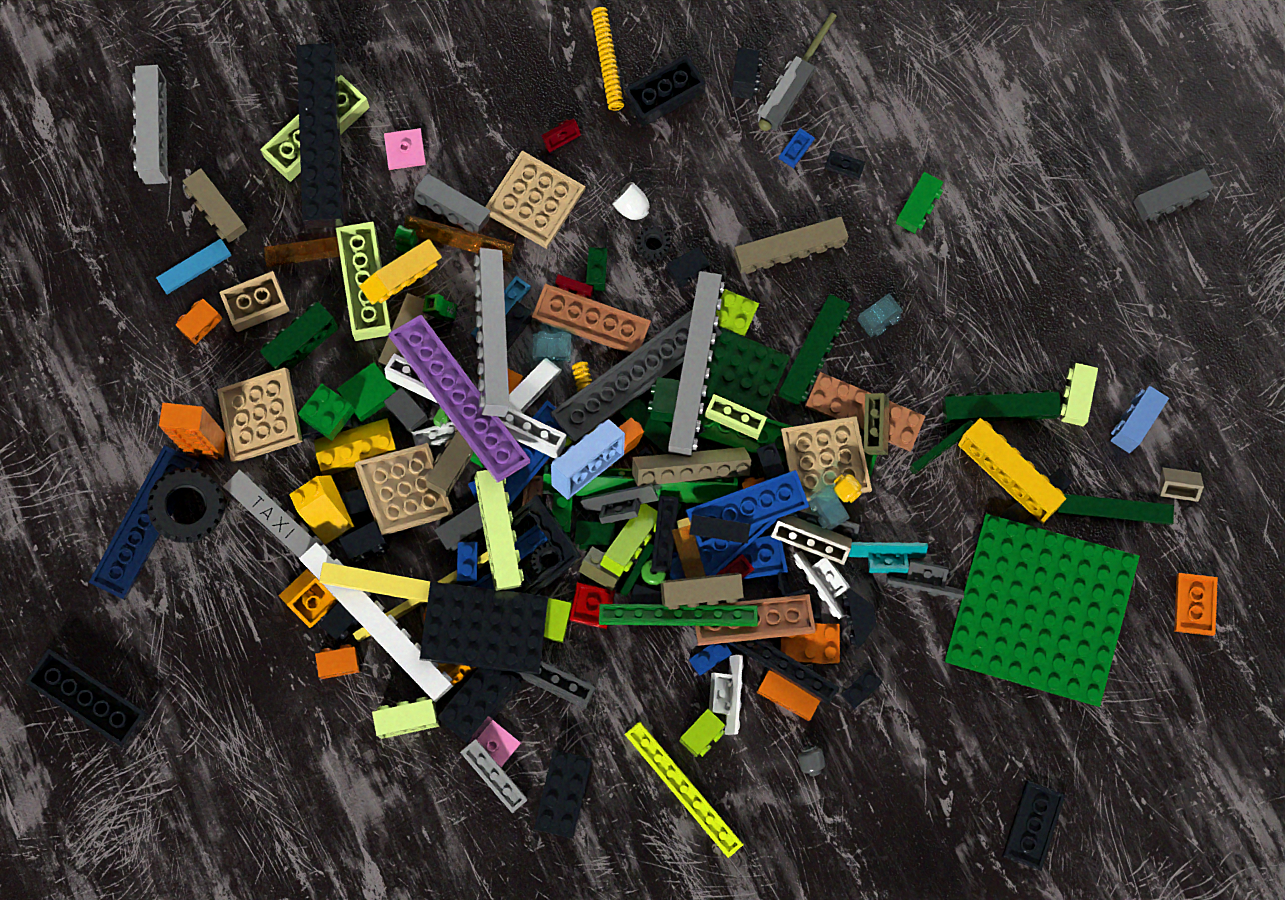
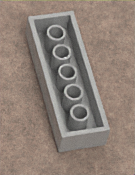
[132,65,168,184]

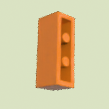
[757,670,820,721]

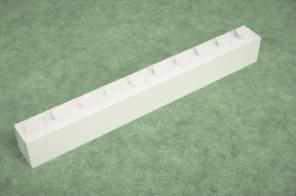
[385,354,566,458]
[299,542,453,703]

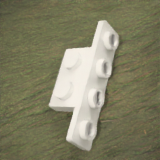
[793,551,850,619]
[709,655,744,735]

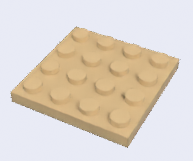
[485,151,585,249]
[217,368,303,463]
[781,416,872,502]
[355,443,454,536]

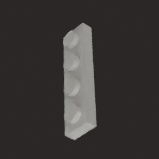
[460,738,528,813]

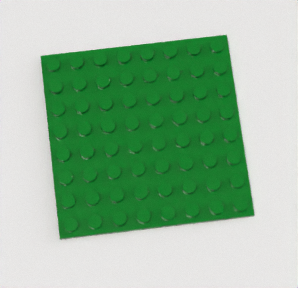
[945,514,1140,707]

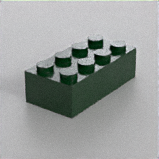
[260,301,339,371]

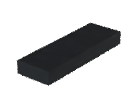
[689,515,751,544]

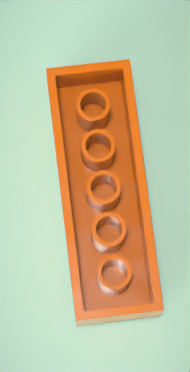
[159,403,227,460]

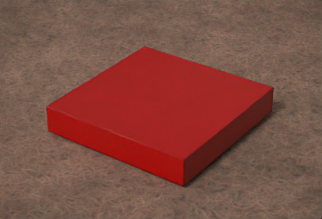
[569,582,615,629]

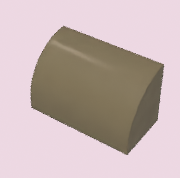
[1159,467,1204,502]

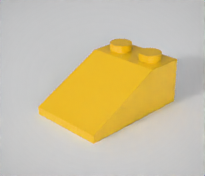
[289,475,354,545]

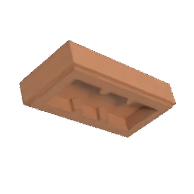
[522,476,543,506]

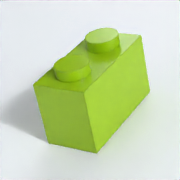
[543,598,572,644]

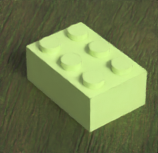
[372,697,440,739]

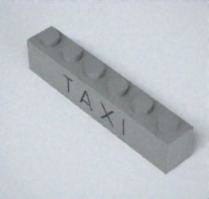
[223,469,324,558]

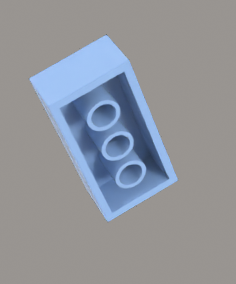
[551,419,625,500]

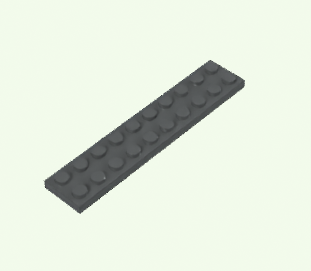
[550,309,722,444]

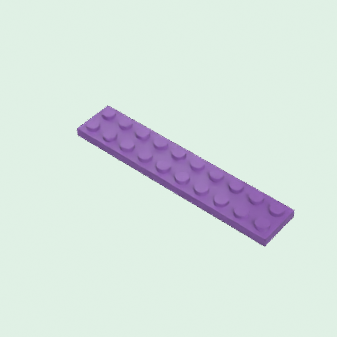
[388,315,530,483]

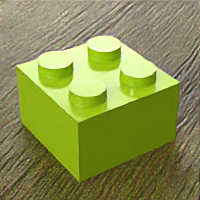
[679,709,726,758]

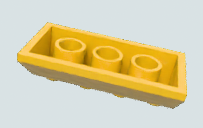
[314,418,397,476]

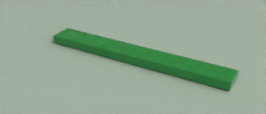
[599,604,758,626]

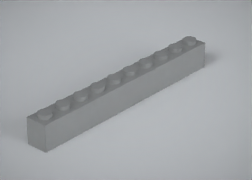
[474,248,509,417]
[668,271,725,456]

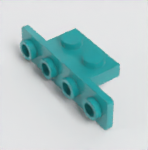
[848,542,928,573]

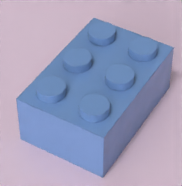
[1110,386,1169,453]

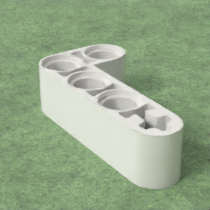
[509,358,561,414]

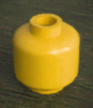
[833,474,862,503]

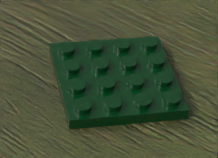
[702,327,790,416]

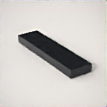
[651,495,679,574]

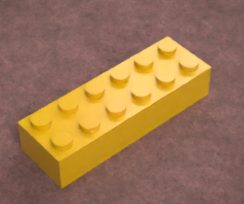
[958,418,1066,524]

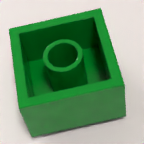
[298,383,356,441]

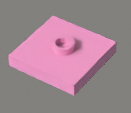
[384,128,426,170]
[477,720,521,768]

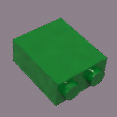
[337,362,398,423]

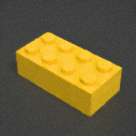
[359,239,442,305]

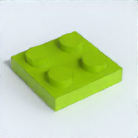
[715,289,759,337]

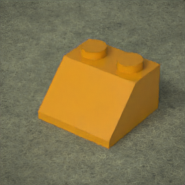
[278,569,339,628]

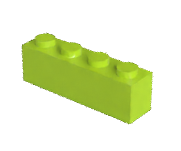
[600,503,658,577]

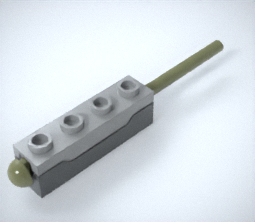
[757,13,837,132]

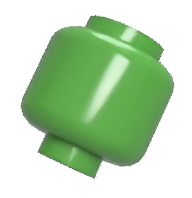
[641,560,666,586]

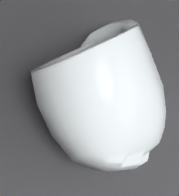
[613,182,650,220]

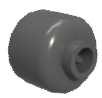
[798,745,826,776]

